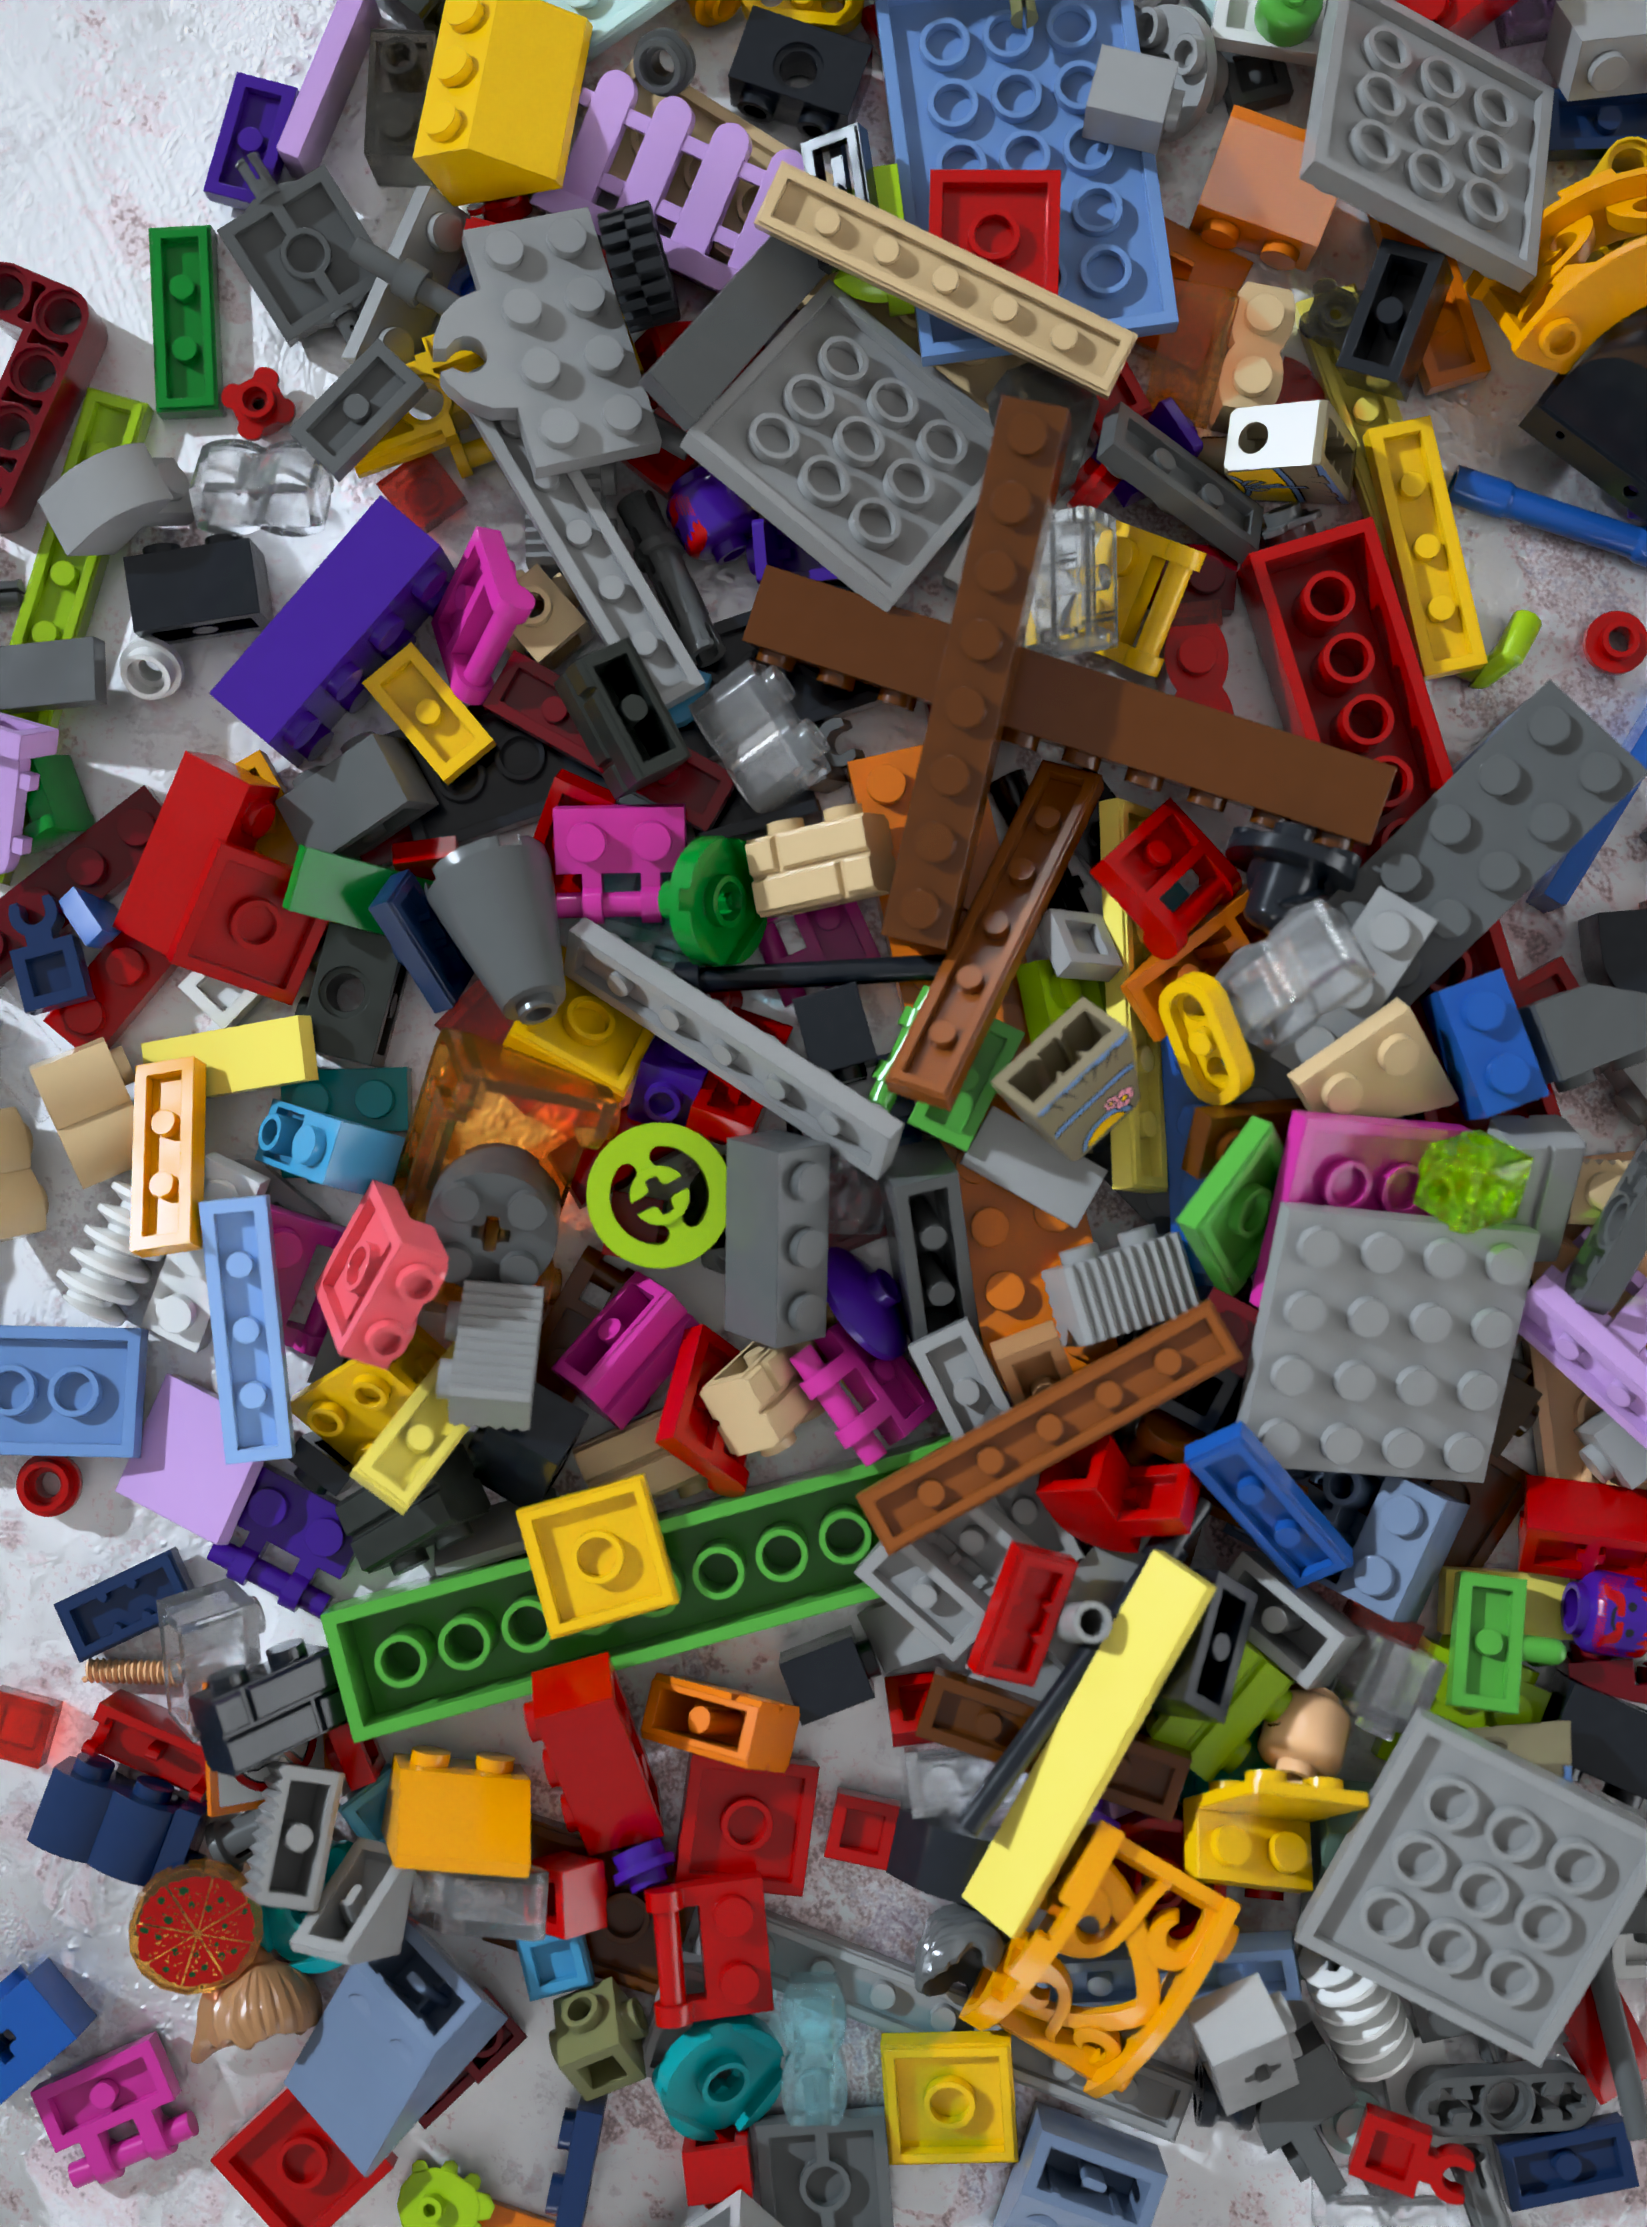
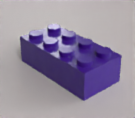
[209,495,455,768]

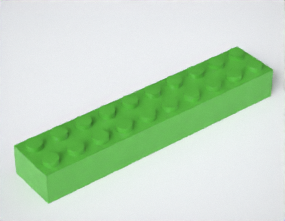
[320,1433,953,1743]

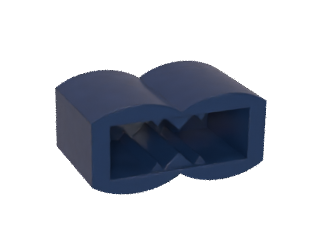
[27,1752,186,1887]

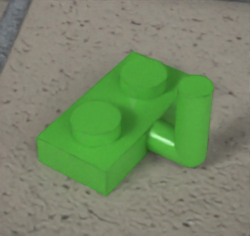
[1446,1571,1567,1715]

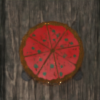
[128,1858,263,1995]

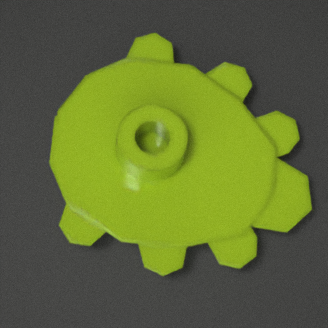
[397,2159,495,2227]

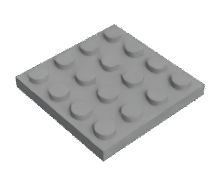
[1299,0,1554,293]
[680,279,996,613]
[1236,1201,1541,1483]
[1293,1706,1647,2067]

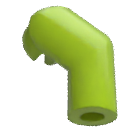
[1455,610,1542,689]

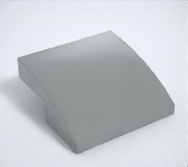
[854,1501,1039,1662]

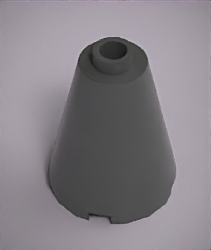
[424,835,566,1025]

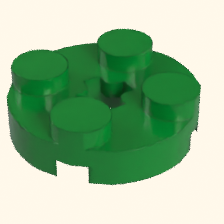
[658,836,767,967]

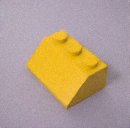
[412,0,593,207]

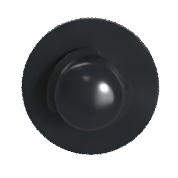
[1225,822,1362,937]

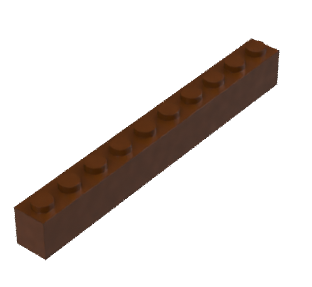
[742,565,1397,851]

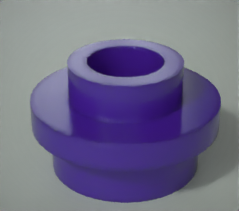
[612,1838,676,1894]

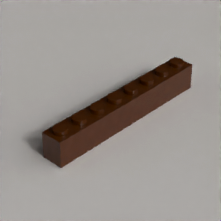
[880,395,1073,949]

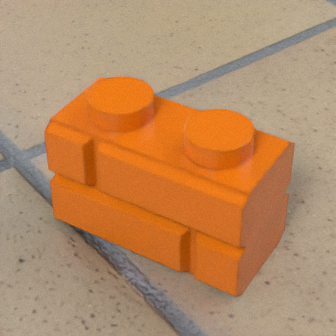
[640,1673,801,1773]

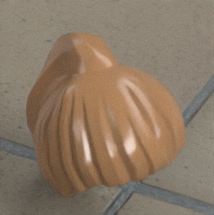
[190,1941,323,2064]

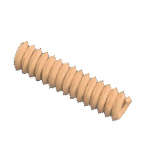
[81,1657,184,1686]

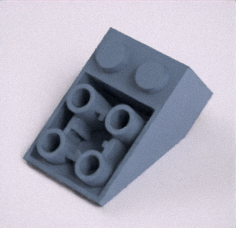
[1223,1469,1470,1623]
[284,1918,509,2178]
[992,2101,1168,2227]

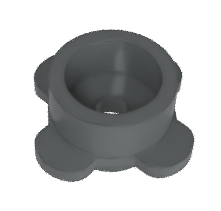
[1260,501,1322,548]

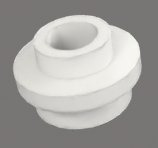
[119,637,185,700]

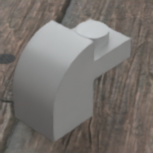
[37,443,203,556]

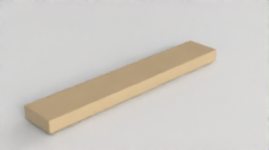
[754,161,1138,400]

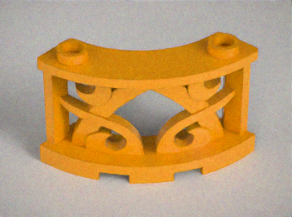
[1463,167,1647,374]
[958,1820,1241,2099]

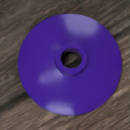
[827,1247,908,1361]

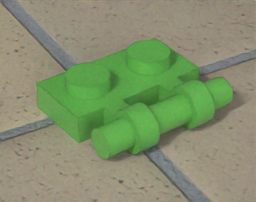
[867,985,1025,1153]

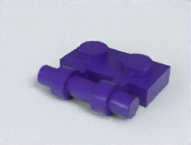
[207,1462,355,1619]

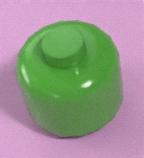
[1254,0,1323,47]

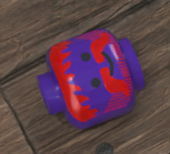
[666,466,760,565]
[1560,1569,1647,1659]

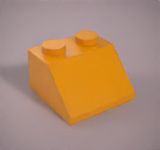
[381,1745,531,1878]

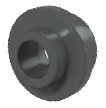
[633,27,696,97]

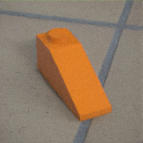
[1120,883,1291,1042]

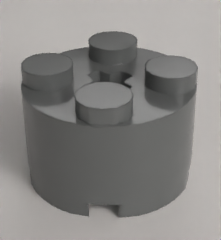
[425,1143,561,1288]

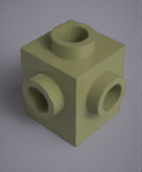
[549,1977,649,2102]

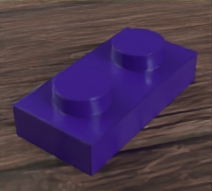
[203,72,299,210]

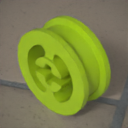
[586,1123,727,1269]

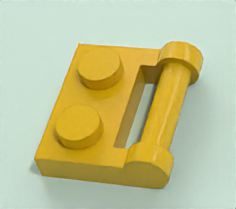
[1063,518,1206,678]

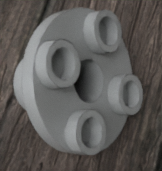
[1135,4,1229,143]

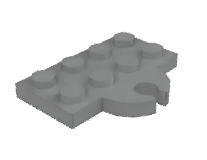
[433,207,662,479]

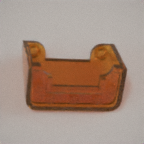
[391,1027,621,1318]

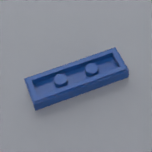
[1184,1420,1353,1589]

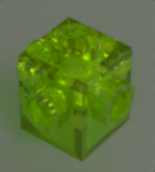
[1413,1129,1534,1234]

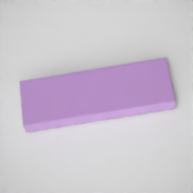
[276,0,382,180]

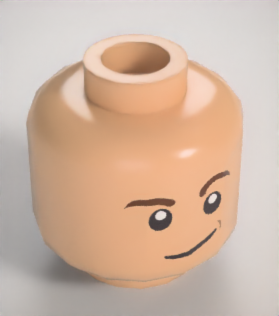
[1257,1682,1351,1784]

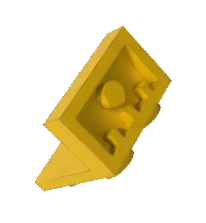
[290,1324,446,1467]
[1183,1769,1370,1894]

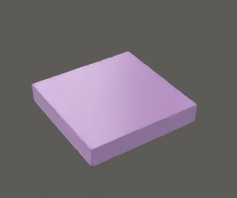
[115,1373,265,1545]

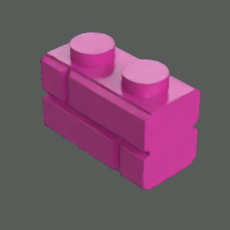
[551,1271,700,1430]

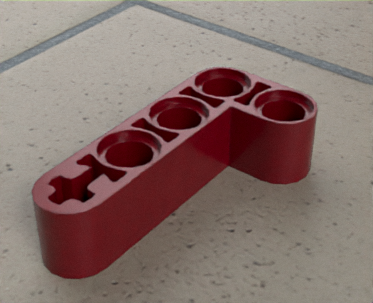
[0,261,108,534]

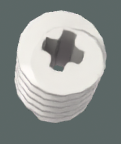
[56,1180,165,1326]
[1298,1947,1415,2082]

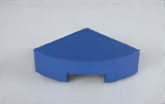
[58,886,121,949]

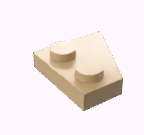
[1287,998,1459,1119]

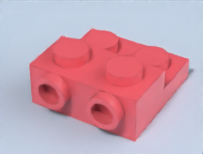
[314,1179,449,1370]

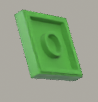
[1176,1115,1284,1297]

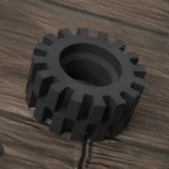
[597,200,681,334]

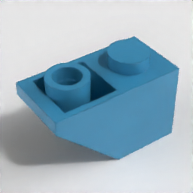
[255,1098,406,1195]

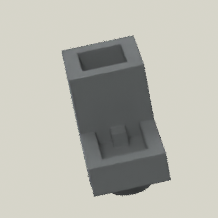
[1254,2021,1359,2199]

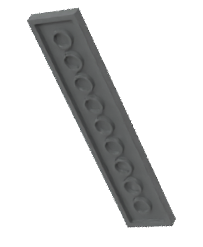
[1083,679,1647,1234]

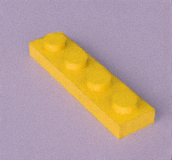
[1362,415,1488,681]

